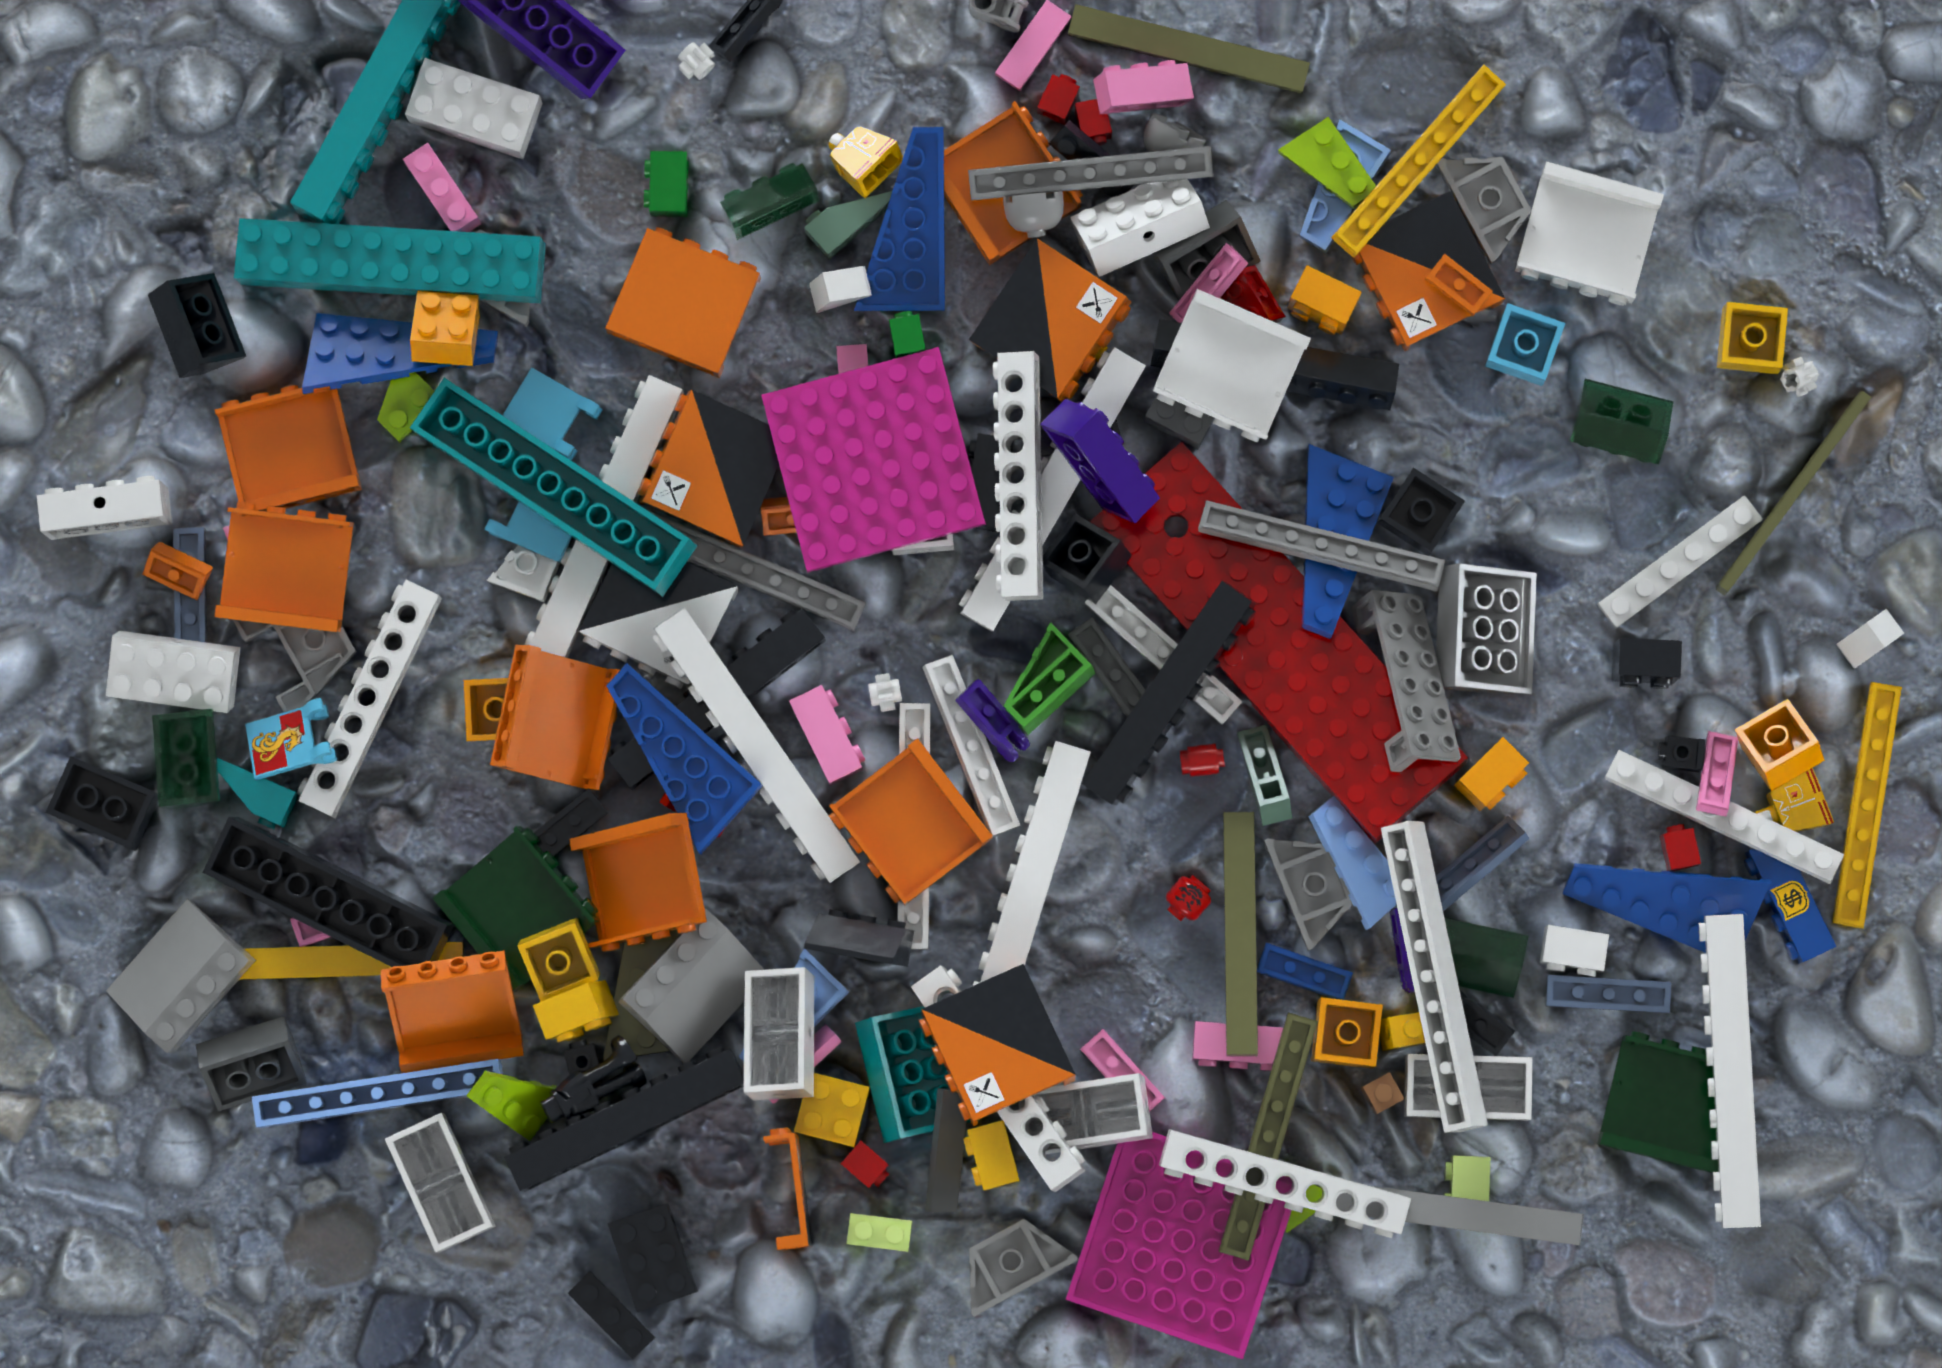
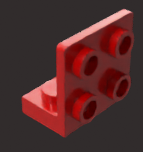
[1220,265,1286,323]

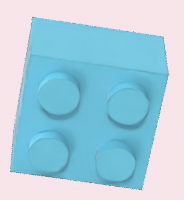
[1485,303,1565,386]

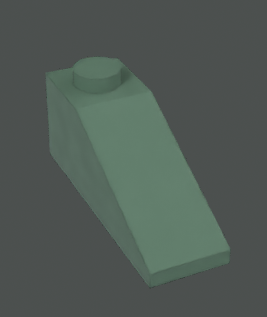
[804,191,892,260]
[1237,724,1292,826]

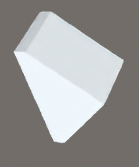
[809,266,872,313]
[1836,609,1904,669]

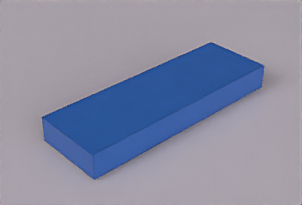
[1257,943,1353,1000]

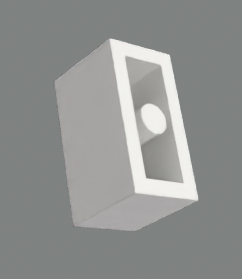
[1540,925,1609,977]

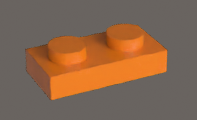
[1425,254,1493,317]

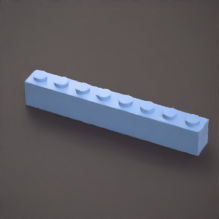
[252,1059,503,1128]

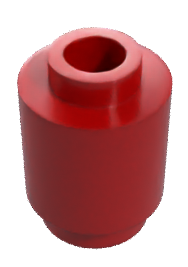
[1179,743,1225,777]

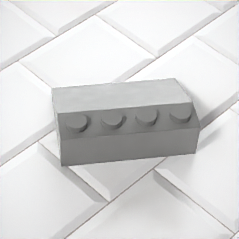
[1436,563,1537,695]
[106,899,256,1053]
[618,909,764,1064]

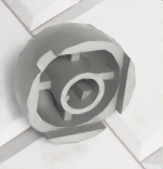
[1143,113,1206,152]
[1003,191,1064,238]

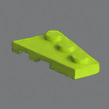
[1278,117,1376,209]
[466,1071,557,1141]

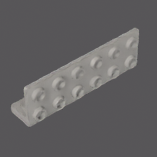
[1351,590,1461,772]

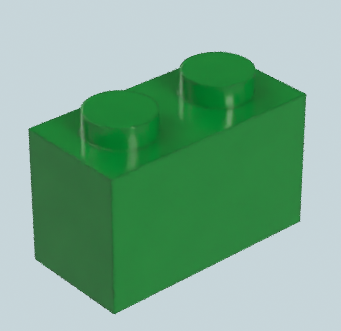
[644,151,689,217]
[889,311,926,358]

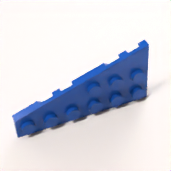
[854,127,945,311]
[302,313,498,394]
[1302,444,1394,639]
[606,663,763,854]
[1562,863,1771,953]

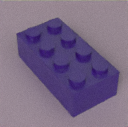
[1040,399,1160,523]

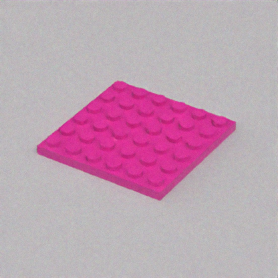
[761,347,986,572]
[1065,1132,1292,1359]

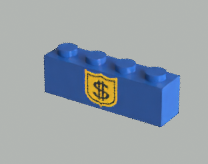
[1744,849,1837,964]

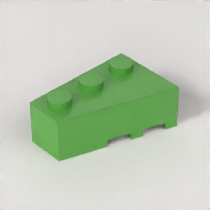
[1003,622,1095,735]

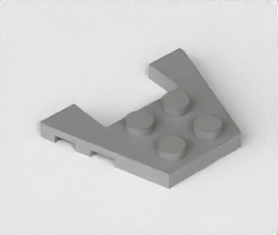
[232,619,356,712]

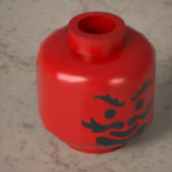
[1166,875,1211,921]

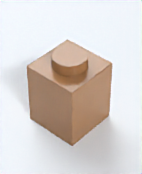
[1360,1072,1404,1115]

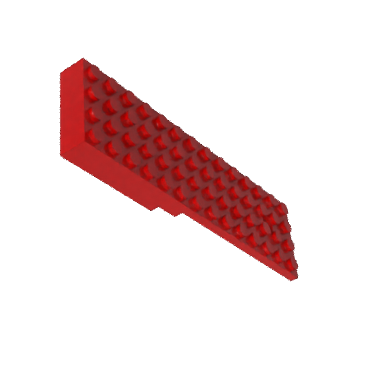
[1090,442,1468,844]

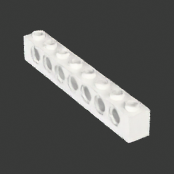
[993,351,1043,601]
[297,580,442,819]
[911,965,1086,1192]
[1159,1129,1411,1238]

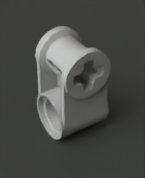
[968,0,1029,32]

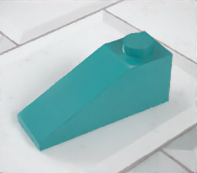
[209,755,299,830]

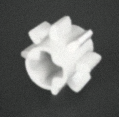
[678,42,715,80]
[1780,357,1819,397]
[868,673,902,712]

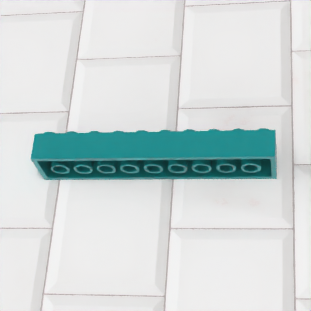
[290,0,461,224]
[234,218,546,304]
[410,377,697,597]

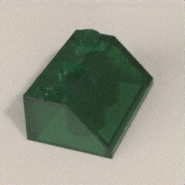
[720,163,819,240]
[1570,378,1674,465]
[152,709,220,809]
[1444,918,1529,998]

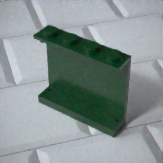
[433,826,600,992]
[1597,1031,1718,1173]

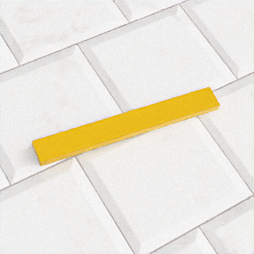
[1331,65,1506,258]
[1831,682,1902,929]
[239,942,464,980]

